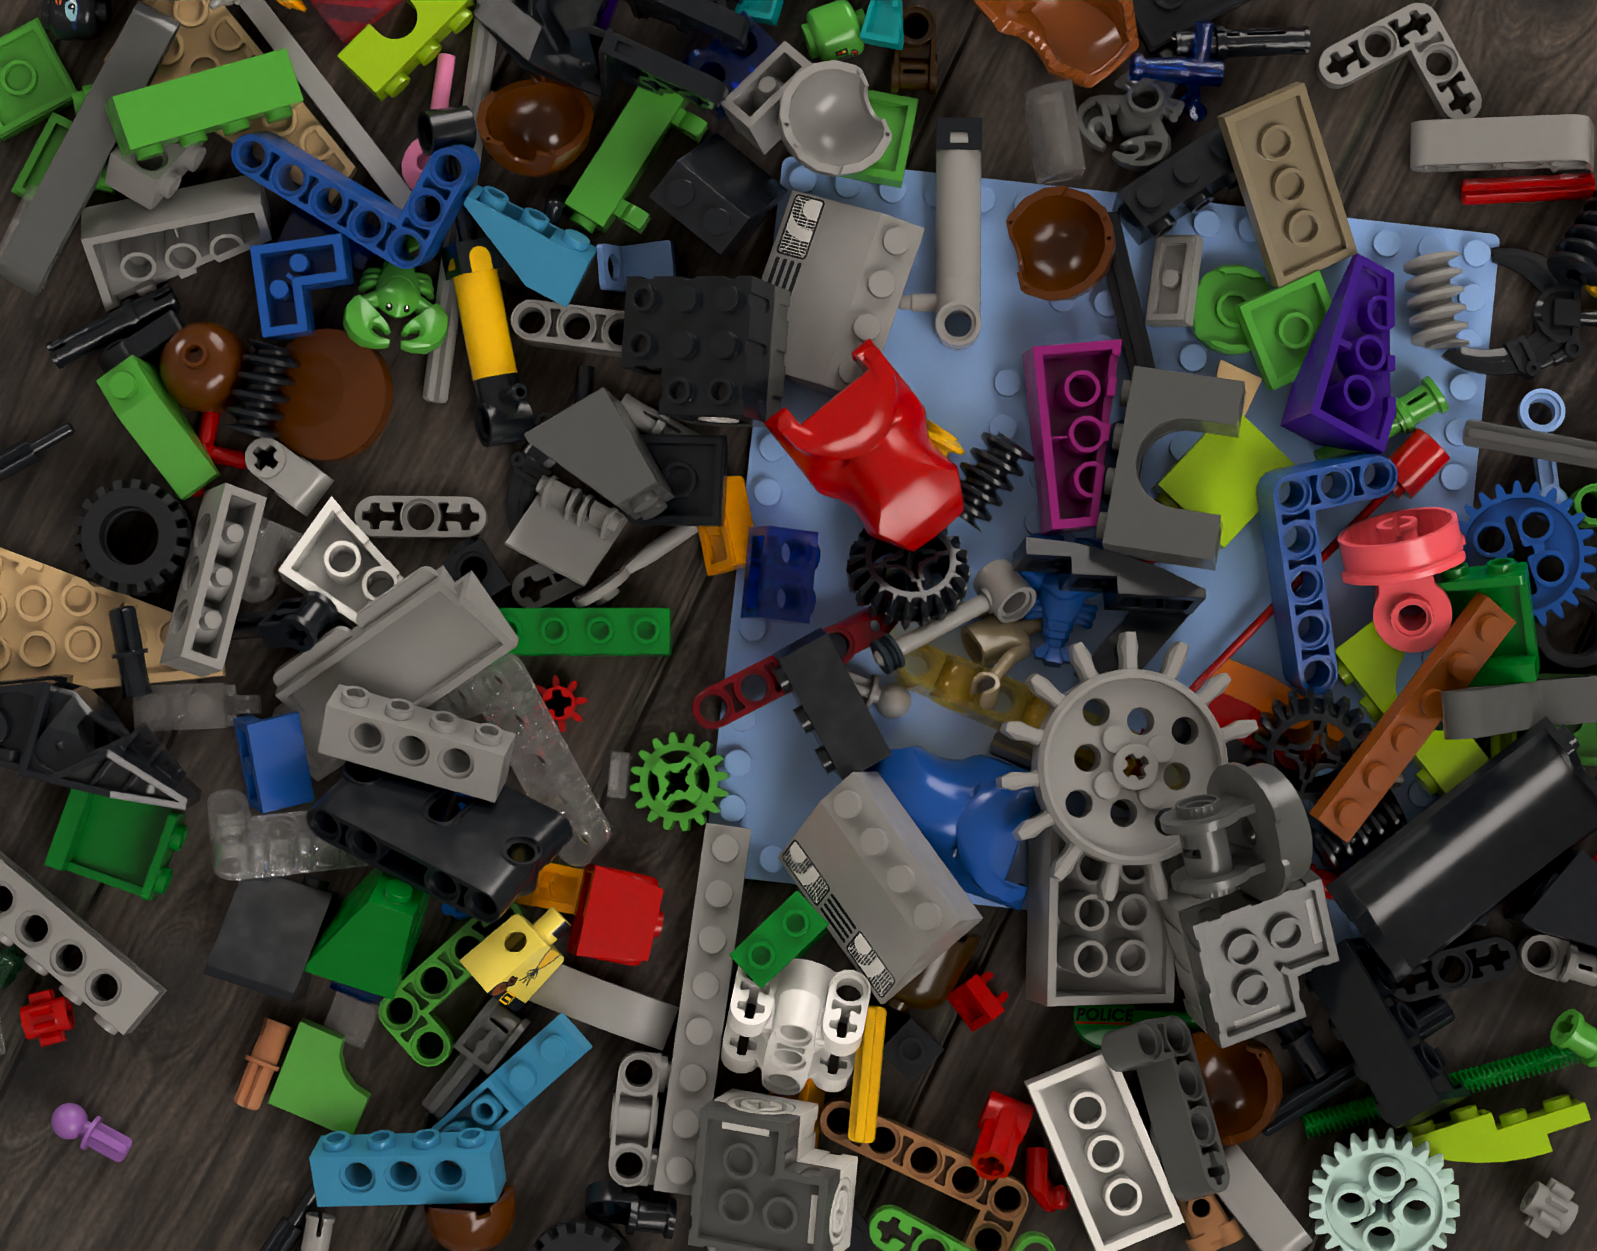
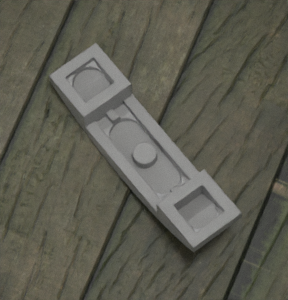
[529,963,679,1051]

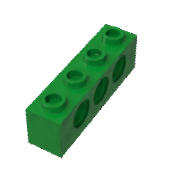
[498,608,672,656]

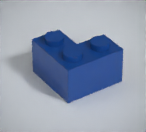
[250,233,355,342]

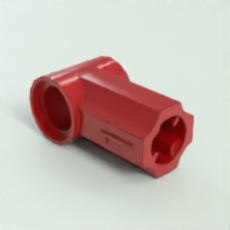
[970,1090,1034,1181]

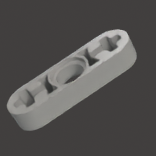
[354,496,488,539]

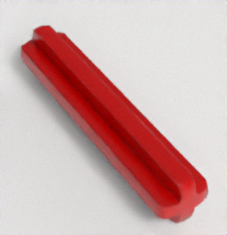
[1460,173,1596,205]

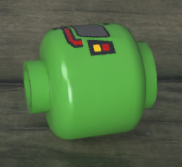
[801,0,865,62]

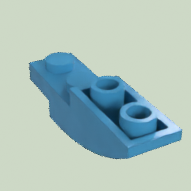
[431,1012,593,1166]

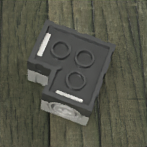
[688,1088,858,1251]

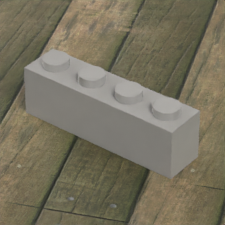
[81,175,272,312]

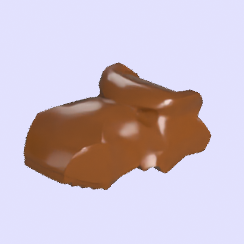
[971,0,1139,88]

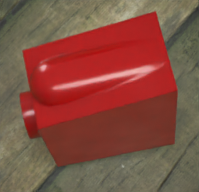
[566,862,664,966]

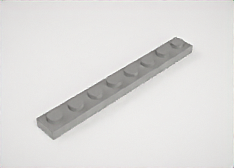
[654,823,751,1196]

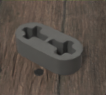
[512,563,594,608]

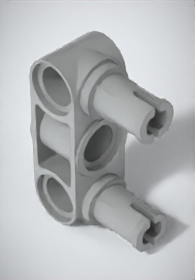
[608,1050,672,1187]

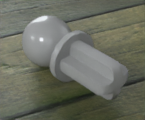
[848,670,911,719]

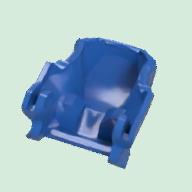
[864,745,1037,911]

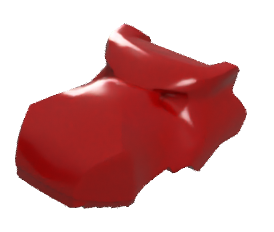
[764,338,964,551]

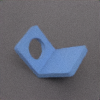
[596,240,676,292]

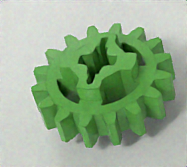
[630,732,730,831]

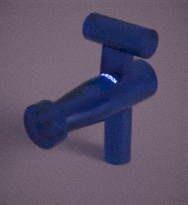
[1129,21,1224,122]

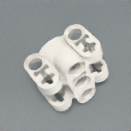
[721,959,871,1096]

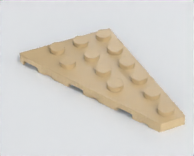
[0,547,226,690]

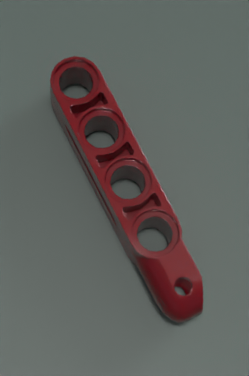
[691,607,899,730]

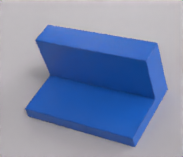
[233,711,315,814]

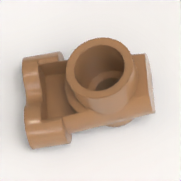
[1176,1194,1244,1251]

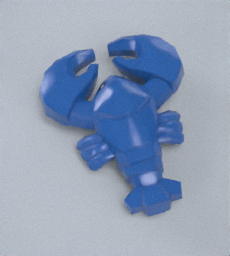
[1018,533,1104,668]

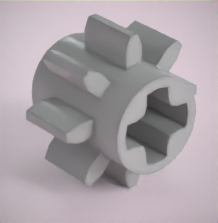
[1520,1178,1578,1238]

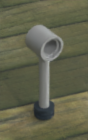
[870,559,1036,675]

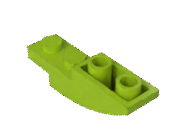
[1396,1094,1591,1163]

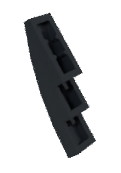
[1013,537,1206,614]

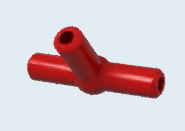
[191,411,247,498]

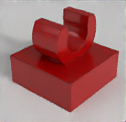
[947,972,1009,1032]

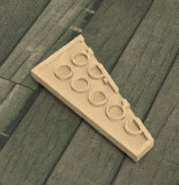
[104,0,357,207]

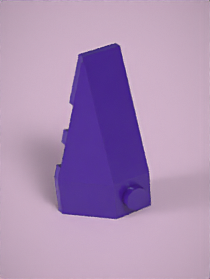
[1280,253,1396,455]

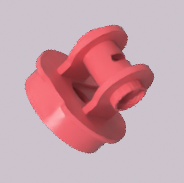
[1338,507,1466,653]

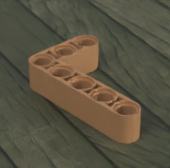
[820,1097,1029,1251]

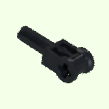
[231,591,338,652]

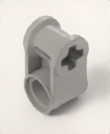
[245,438,334,517]

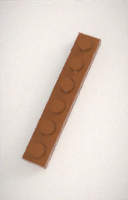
[1309,592,1516,844]

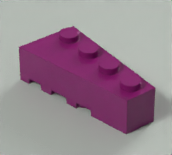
[1022,339,1122,535]

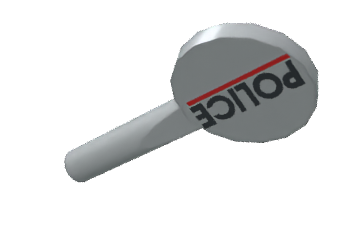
[572,526,698,608]

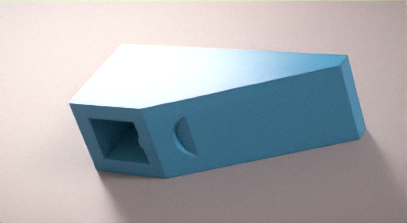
[463,185,597,308]

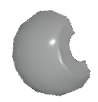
[778,60,892,177]

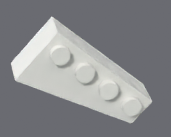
[278,496,404,628]

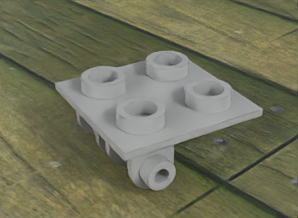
[505,475,628,587]

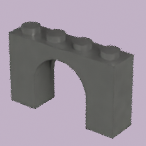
[1096,366,1246,571]

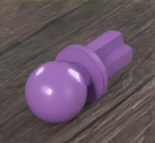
[51,1103,133,1162]

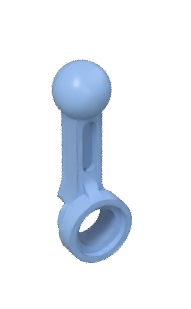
[1517,388,1568,522]

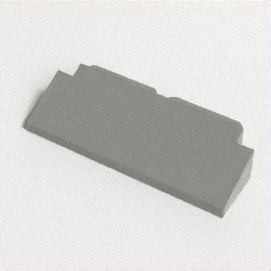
[272,566,518,782]

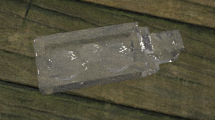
[133,683,261,731]

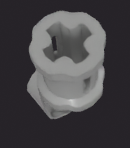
[1516,933,1597,992]

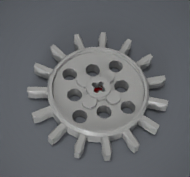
[995,632,1259,901]

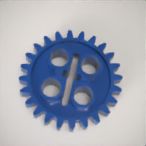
[1458,481,1597,627]

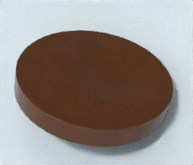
[270,329,393,462]

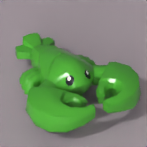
[343,235,448,354]

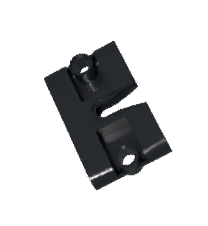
[306,761,573,923]

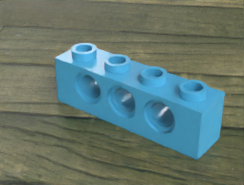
[309,1128,507,1207]

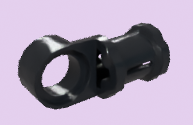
[585,1180,677,1239]

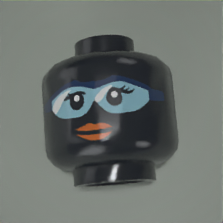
[42,0,112,41]

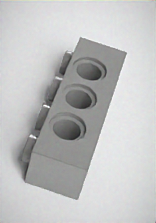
[160,483,267,677]
[318,684,516,803]

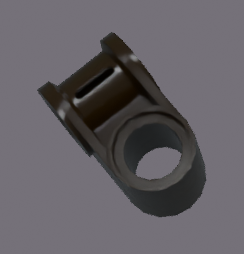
[891,5,937,95]

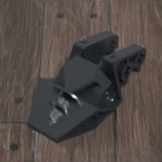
[473,0,751,111]
[0,674,202,810]

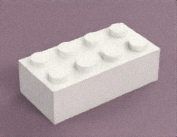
[1024,1049,1185,1251]

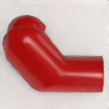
[1025,1147,1070,1213]

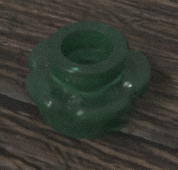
[0,945,25,989]

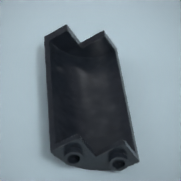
[1326,717,1597,983]

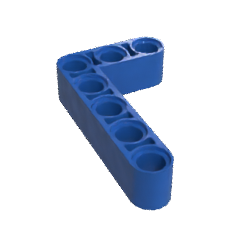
[231,131,480,269]
[1256,452,1398,695]

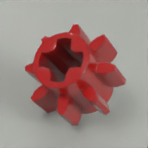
[531,675,588,732]
[20,988,75,1047]

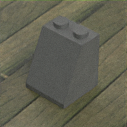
[524,387,675,520]

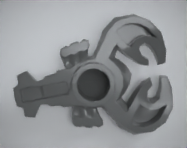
[1075,49,1196,172]

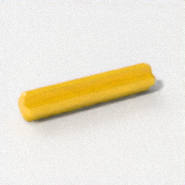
[848,1005,887,1143]

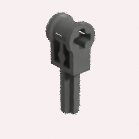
[422,997,531,1118]

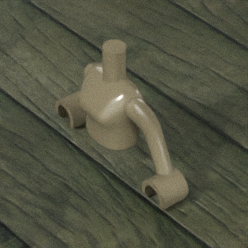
[929,601,1042,709]

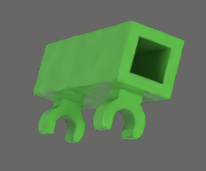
[565,87,708,234]

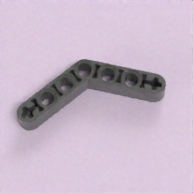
[1441,674,1597,740]

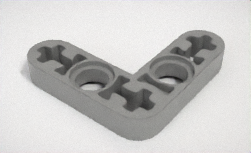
[1316,2,1482,119]

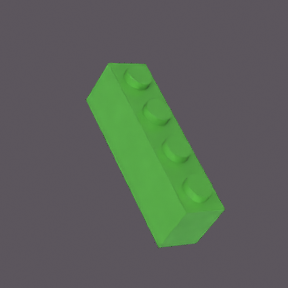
[104,48,304,161]

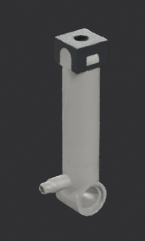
[899,117,982,350]

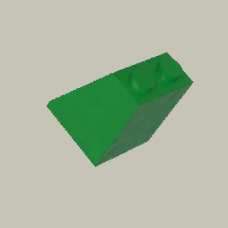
[305,867,430,1000]

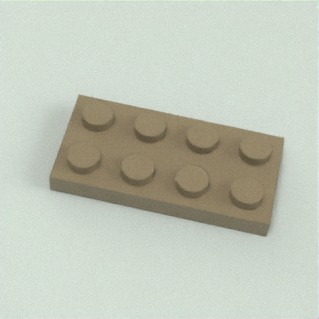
[1217,82,1358,288]

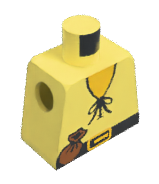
[460,906,571,1013]

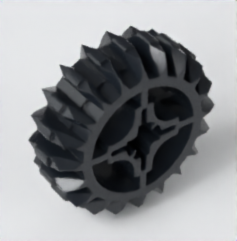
[846,527,971,631]
[1249,686,1372,809]

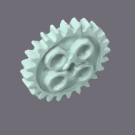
[1308,1128,1460,1251]

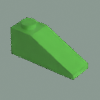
[96,355,221,501]

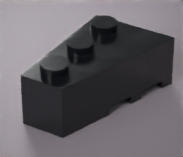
[771,627,892,780]

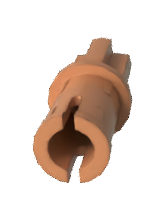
[234,1017,293,1110]

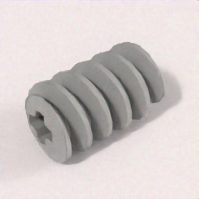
[1403,251,1470,349]

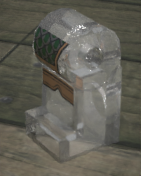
[241,517,304,604]

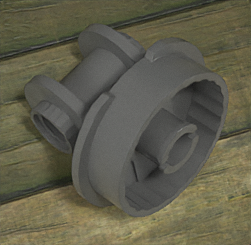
[1160,762,1313,901]

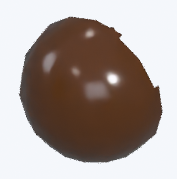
[476,75,594,177]
[1006,185,1116,302]
[1191,1031,1282,1146]

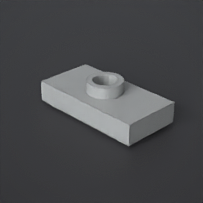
[1145,234,1204,327]

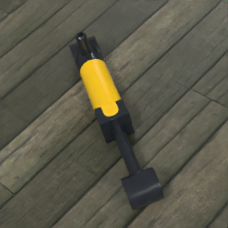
[417,105,534,448]

